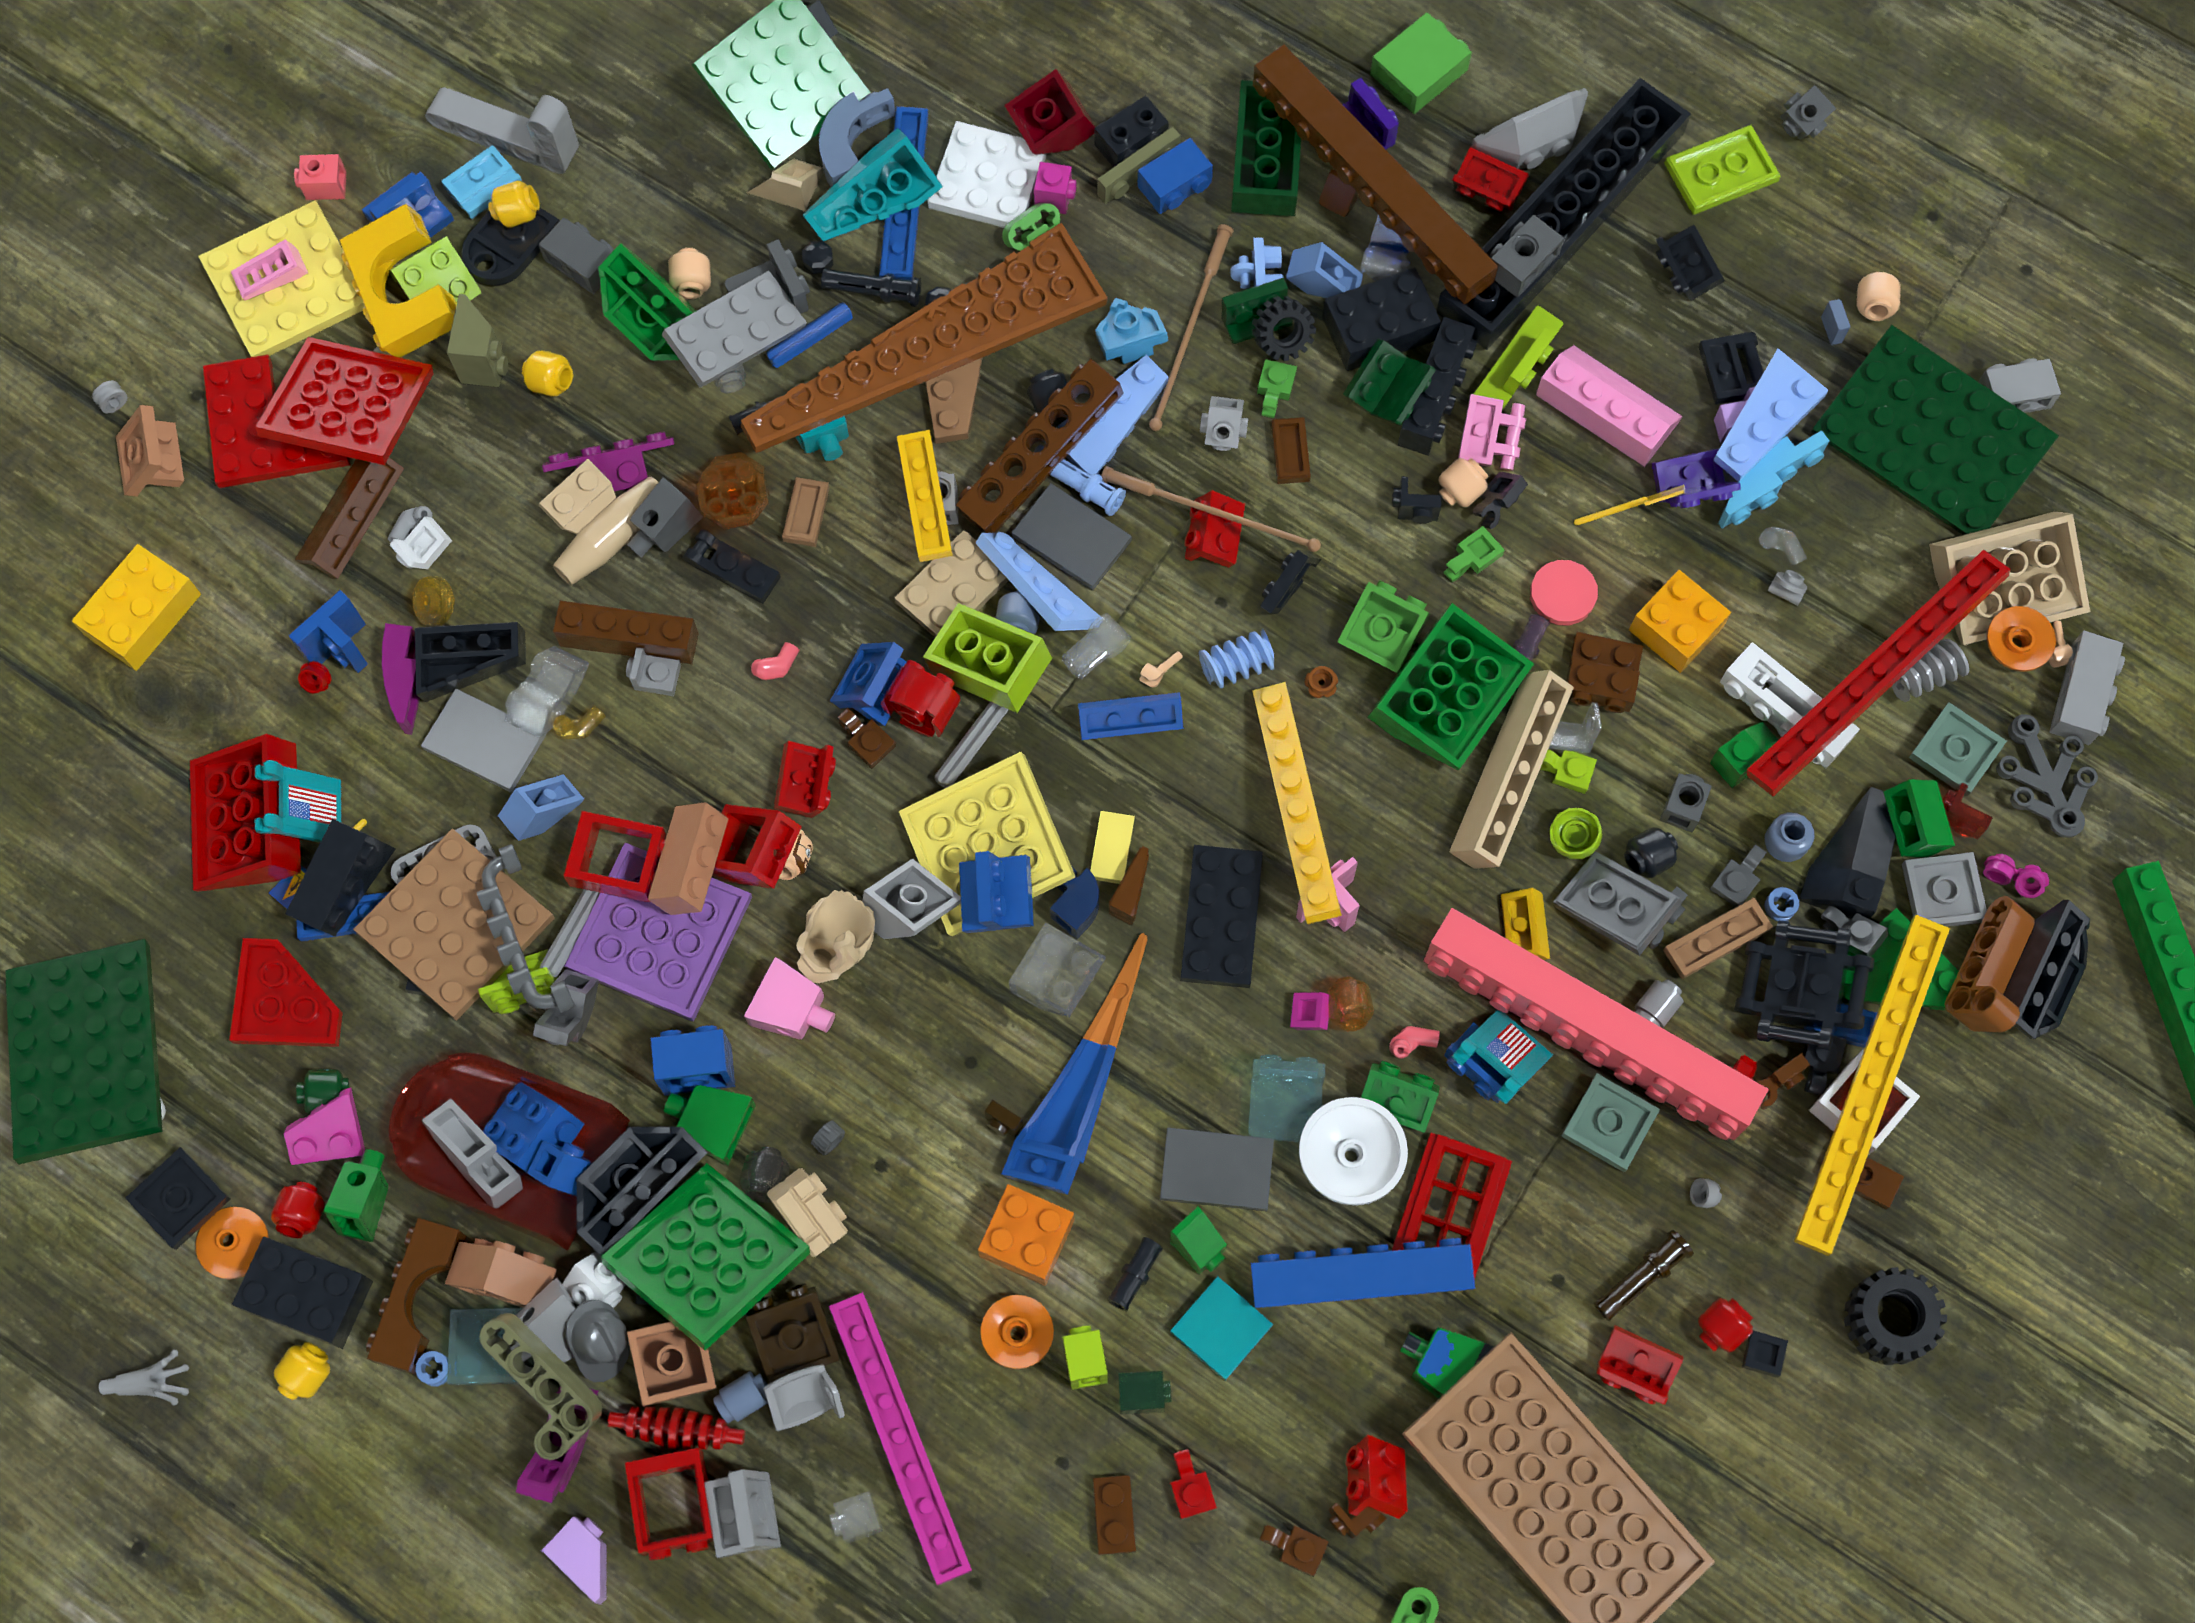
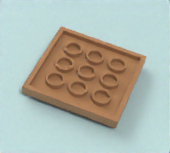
[353,828,555,1021]

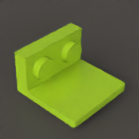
[389,236,481,304]
[478,949,558,1014]

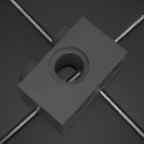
[1489,215,1564,298]

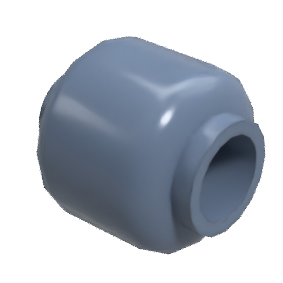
[995,591,1040,635]
[1765,812,1814,862]

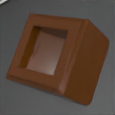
[1319,169,1358,217]

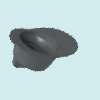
[566,1300,630,1382]

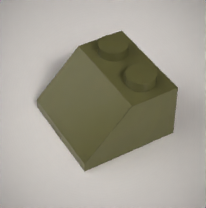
[447,294,508,387]

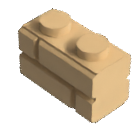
[767,1168,848,1257]

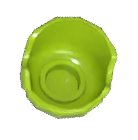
[1549,808,1602,859]

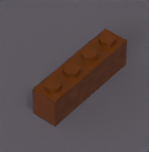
[553,600,699,664]

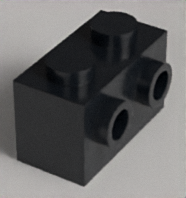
[1095,95,1169,168]

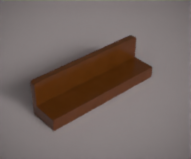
[295,457,404,579]

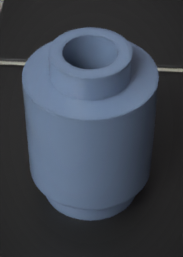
[713,1371,768,1423]

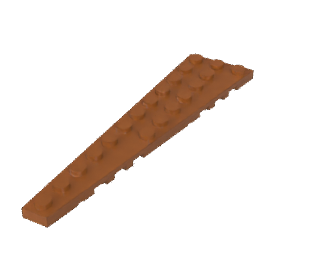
[741,222,1108,453]

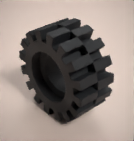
[1252,296,1316,361]

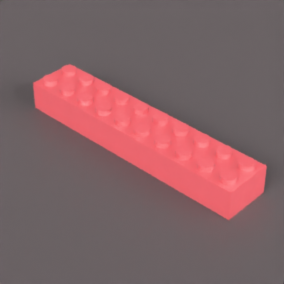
[1424,908,1769,1141]

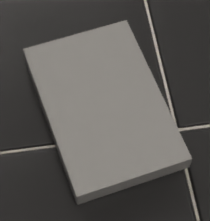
[421,689,546,793]

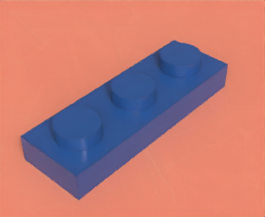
[1078,692,1183,740]

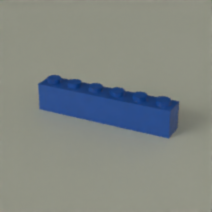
[1251,1238,1475,1308]

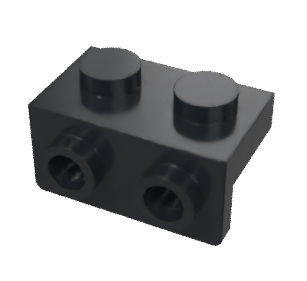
[1656,224,1725,301]

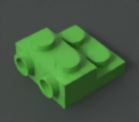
[1337,580,1430,673]

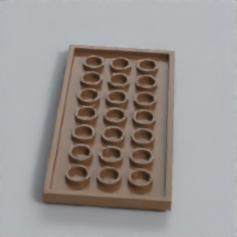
[1402,1333,1715,1623]

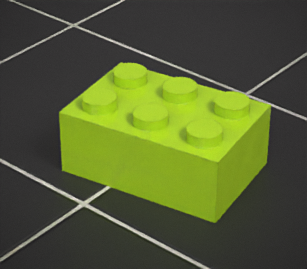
[923,603,1052,713]

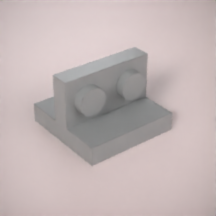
[705,1470,781,1558]

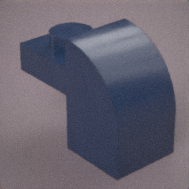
[1050,866,1099,940]

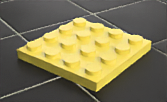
[198,200,365,357]
[899,752,1076,936]

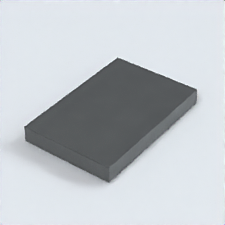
[1012,483,1132,591]
[1553,851,1681,956]
[1160,1128,1274,1212]

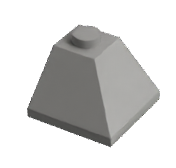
[862,859,961,939]

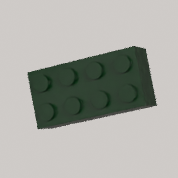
[1231,80,1301,216]

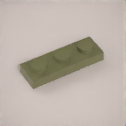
[1097,127,1181,204]

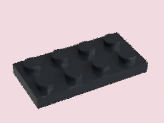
[1180,845,1263,988]

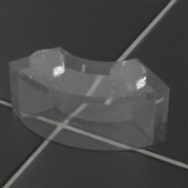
[504,646,589,738]

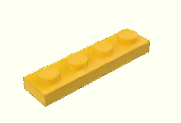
[897,430,953,562]

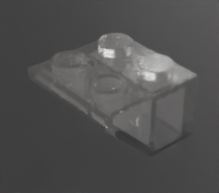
[1009,922,1106,1018]

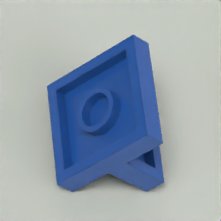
[362,172,454,258]
[289,590,368,673]
[830,642,907,726]
[959,851,1034,933]

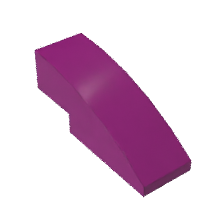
[382,623,420,735]

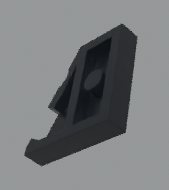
[1260,550,1322,614]

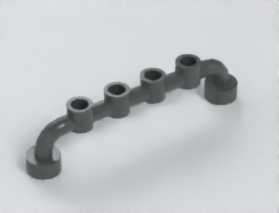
[477,844,575,1012]

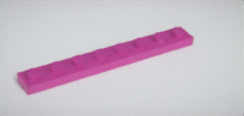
[829,1292,972,1586]

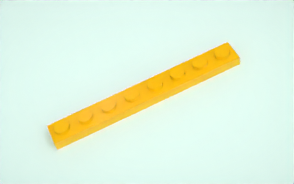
[1252,682,1342,924]

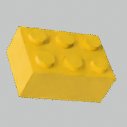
[72,544,201,671]

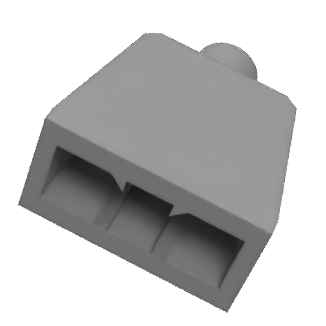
[510,1278,578,1363]

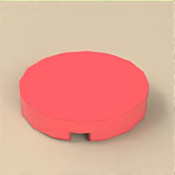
[1530,560,1598,626]

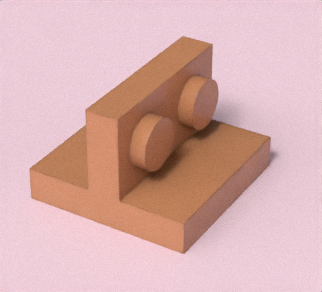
[116,405,184,496]

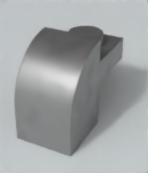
[533,969,599,1046]

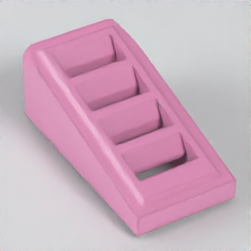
[231,239,308,300]

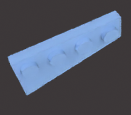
[1713,349,1828,482]
[1056,355,1168,475]
[976,532,1104,631]

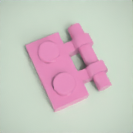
[1458,394,1526,471]

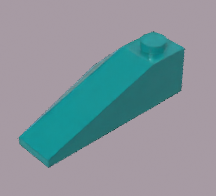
[803,128,943,241]

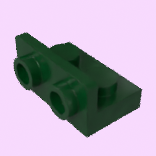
[1221,278,1293,344]

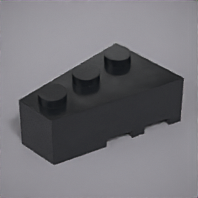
[415,622,526,702]
[285,819,396,936]

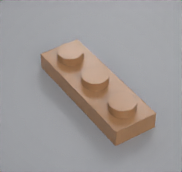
[1663,898,1773,979]

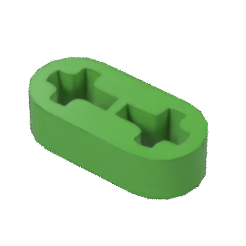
[1002,203,1060,250]

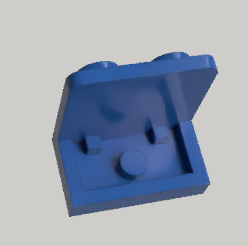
[483,1082,585,1182]

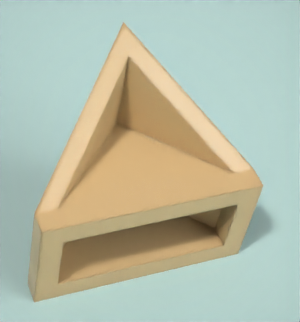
[747,159,823,211]

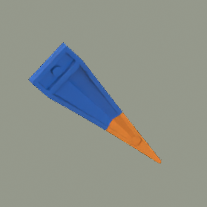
[1002,933,1148,1195]

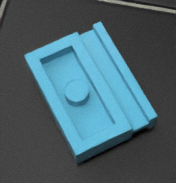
[441,145,522,219]

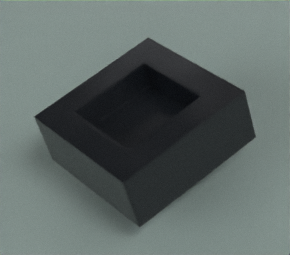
[1742,1330,1788,1378]

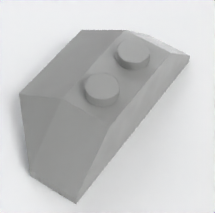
[1472,88,1588,170]

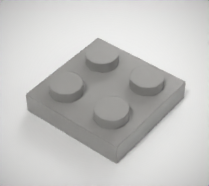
[1902,852,1987,927]

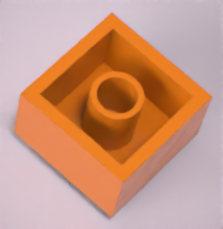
[978,1184,1075,1286]

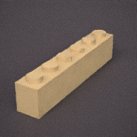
[1449,670,1574,869]

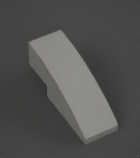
[422,1099,523,1211]

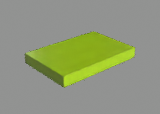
[1664,125,1781,215]

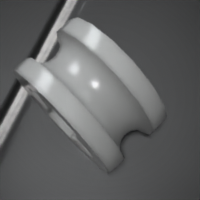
[92,380,127,413]

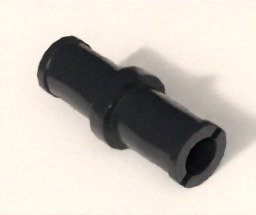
[1107,1237,1163,1312]

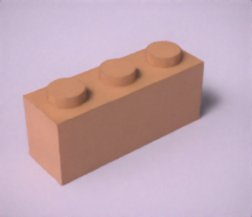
[648,802,728,915]

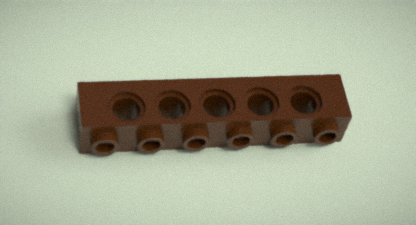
[956,358,1124,533]

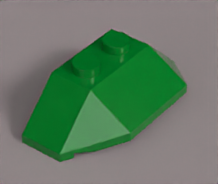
[598,243,697,361]

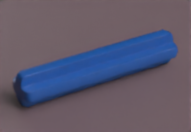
[766,303,853,368]

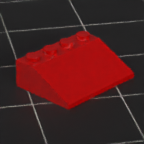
[190,733,301,892]

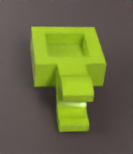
[1540,748,1597,794]

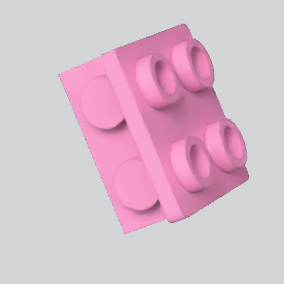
[1296,857,1360,932]

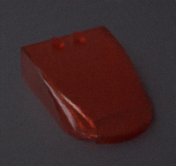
[389,1053,630,1251]

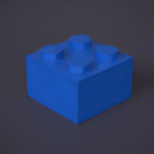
[651,1025,735,1096]

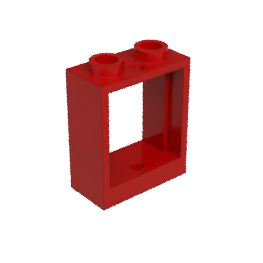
[712,804,802,889]
[563,811,667,903]
[625,1448,714,1561]

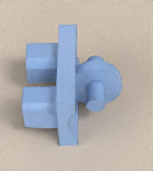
[1230,238,1283,289]

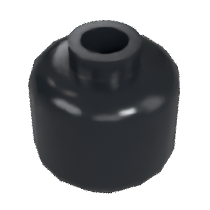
[1027,369,1068,420]
[1624,827,1678,879]

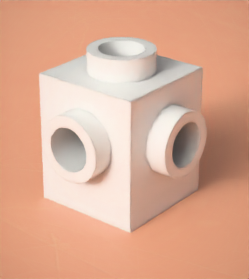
[562,1251,626,1308]

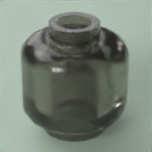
[739,1147,790,1203]

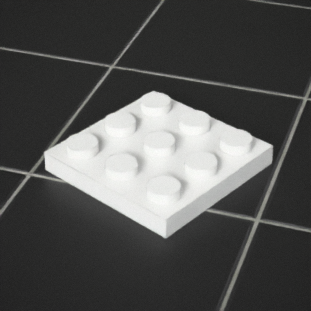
[928,121,1047,232]

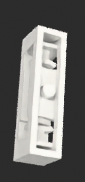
[1720,642,1860,769]

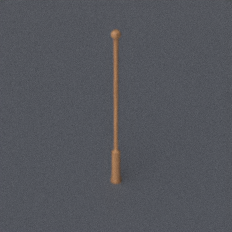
[1149,224,1233,431]
[1101,466,1321,552]

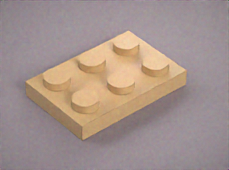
[895,530,1009,637]

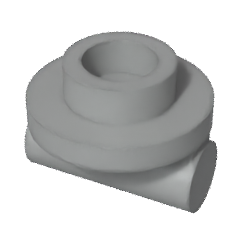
[1767,570,1807,606]

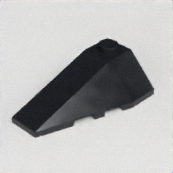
[1799,787,1896,919]

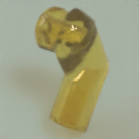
[553,705,606,739]

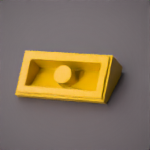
[1501,888,1550,960]

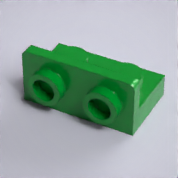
[1361,1061,1440,1133]

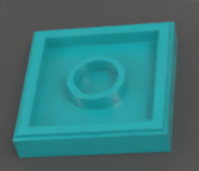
[1170,1276,1273,1381]

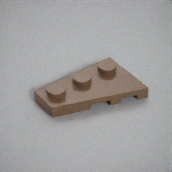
[926,357,983,444]

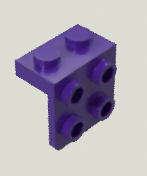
[1343,78,1399,149]
[1652,449,1741,508]

